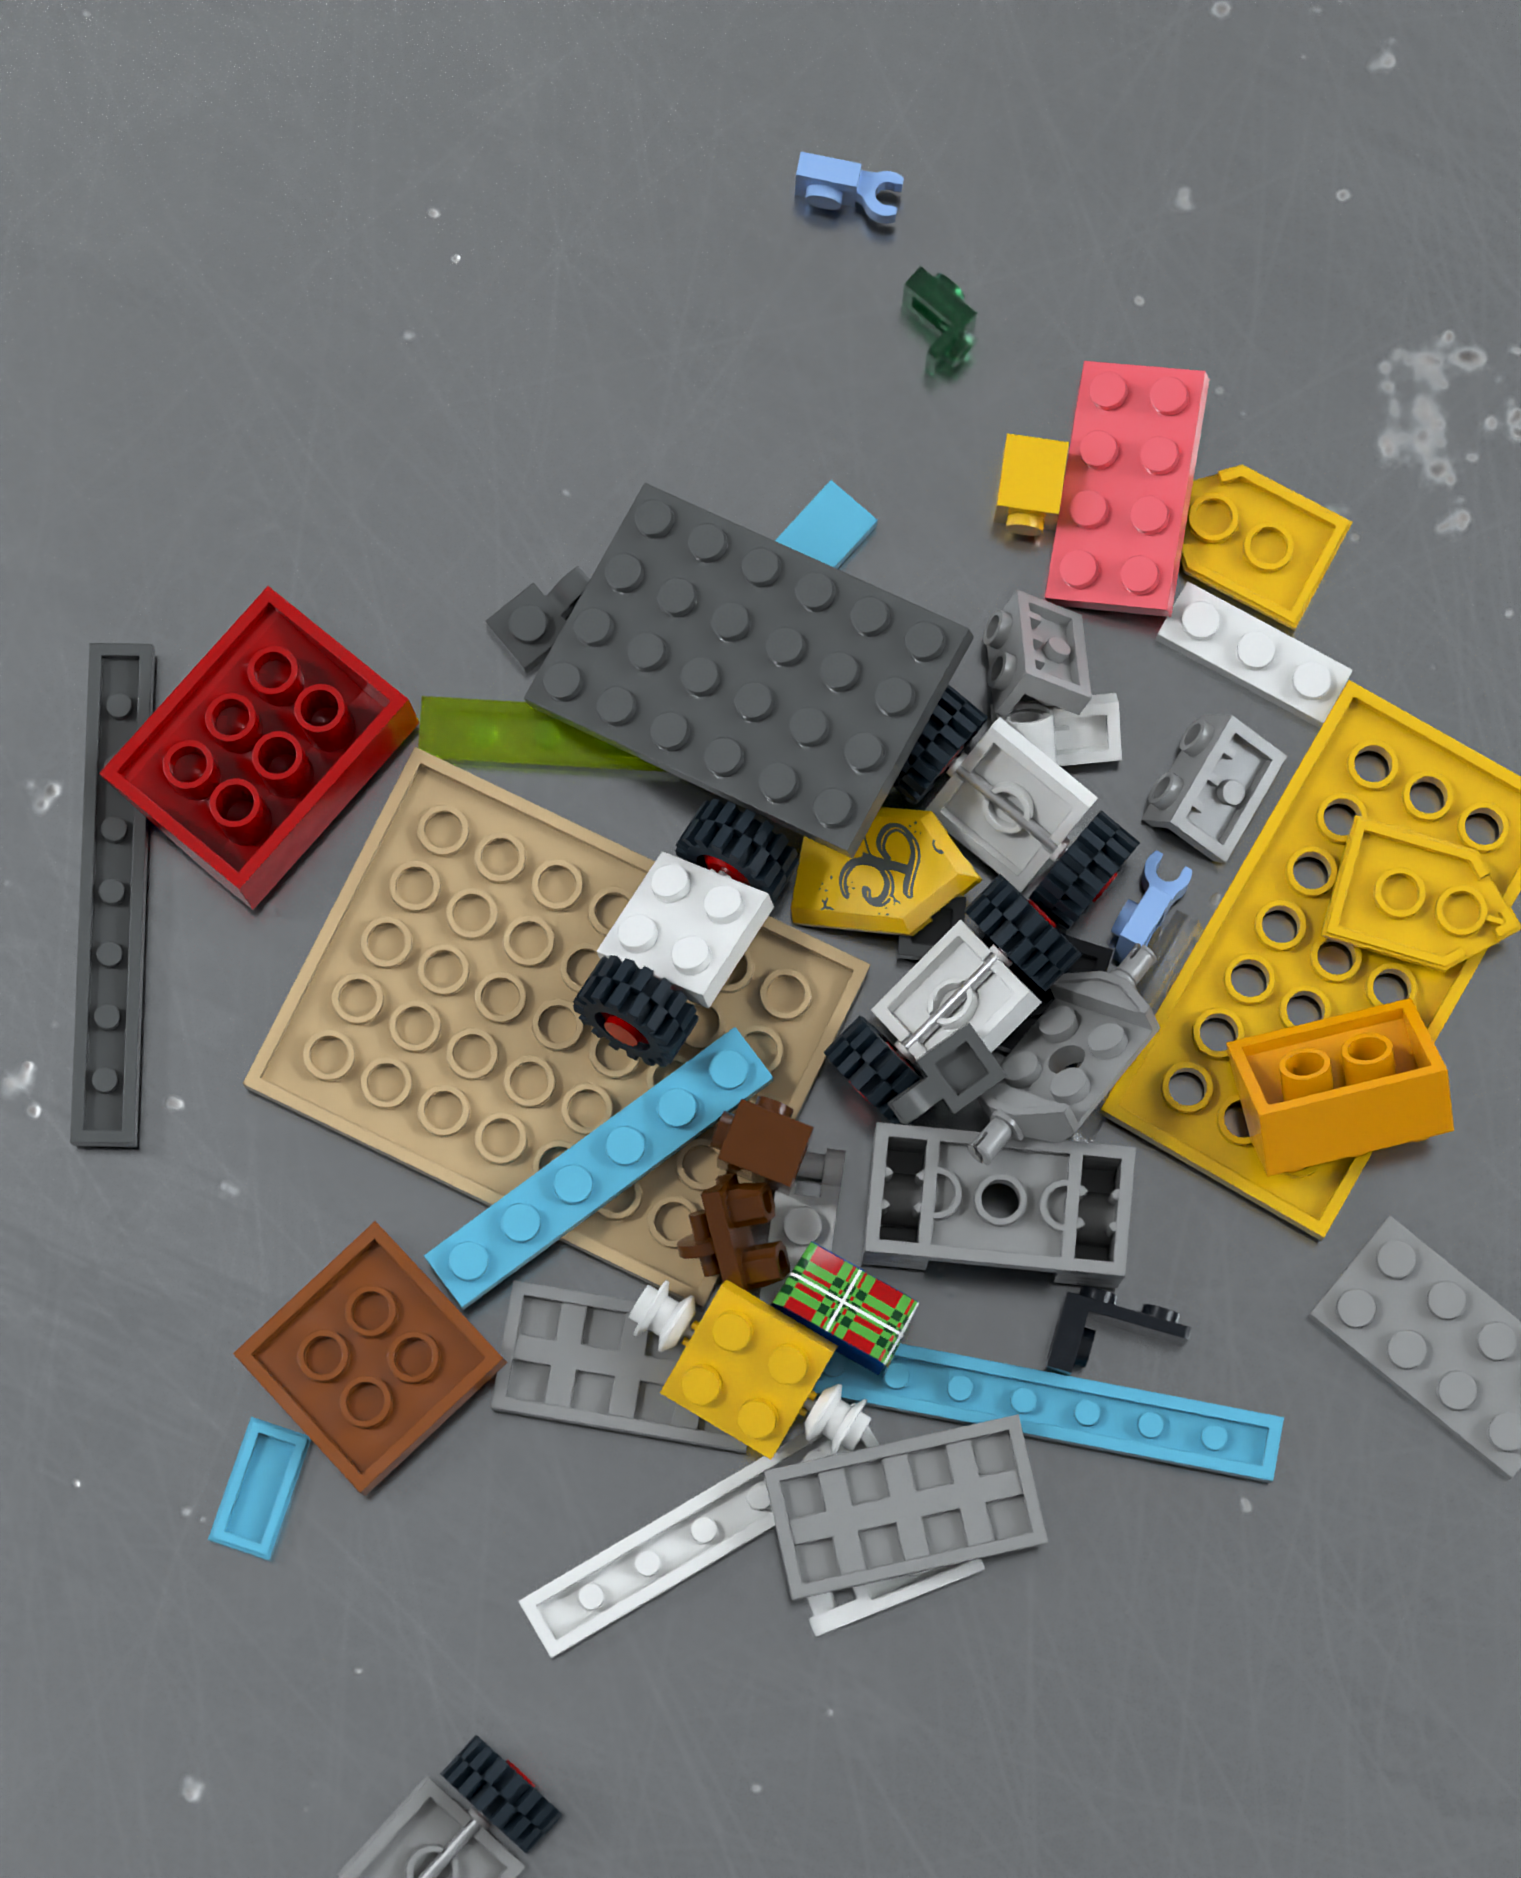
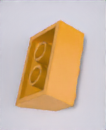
[1226,998,1454,1177]

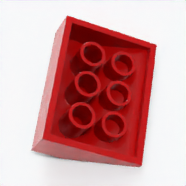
[99,586,420,910]

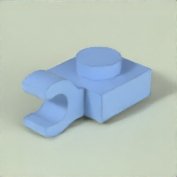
[795,152,904,224]
[1111,850,1192,963]

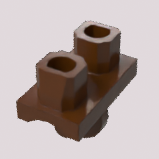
[677,1173,791,1295]

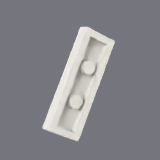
[1156,581,1353,729]

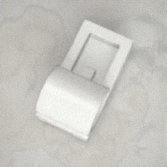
[991,693,1122,766]

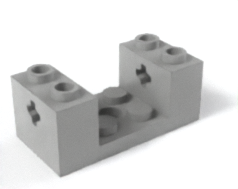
[862,1122,1136,1288]

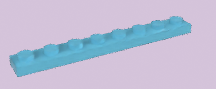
[813,1343,1284,1483]

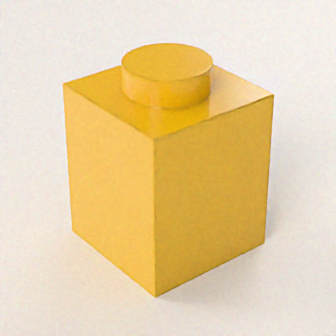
[993,433,1069,536]

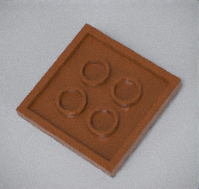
[233,1221,508,1496]

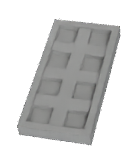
[1308,1216,1521,1480]
[491,1280,747,1453]
[764,1414,1048,1601]

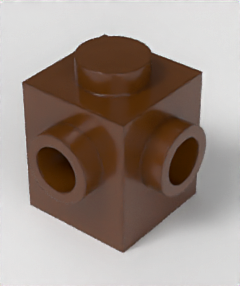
[710,1096,814,1196]

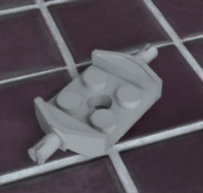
[968,943,1160,1165]

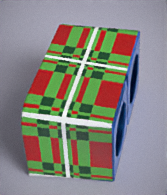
[770,1241,919,1377]

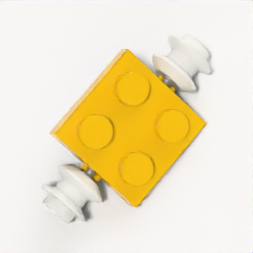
[629,1279,872,1460]

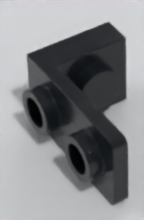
[1043,1286,1192,1376]

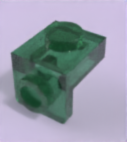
[902,266,977,375]

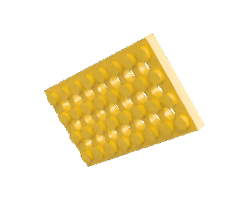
[1099,680,1521,1241]

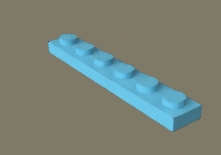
[424,1027,774,1310]

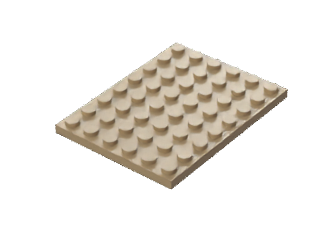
[243,747,871,1310]

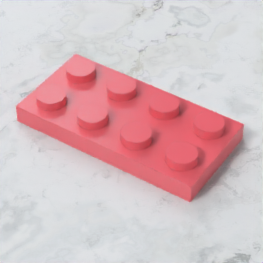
[1045,361,1210,617]

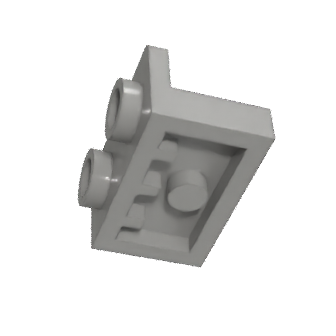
[983,589,1092,717]
[1142,714,1288,863]

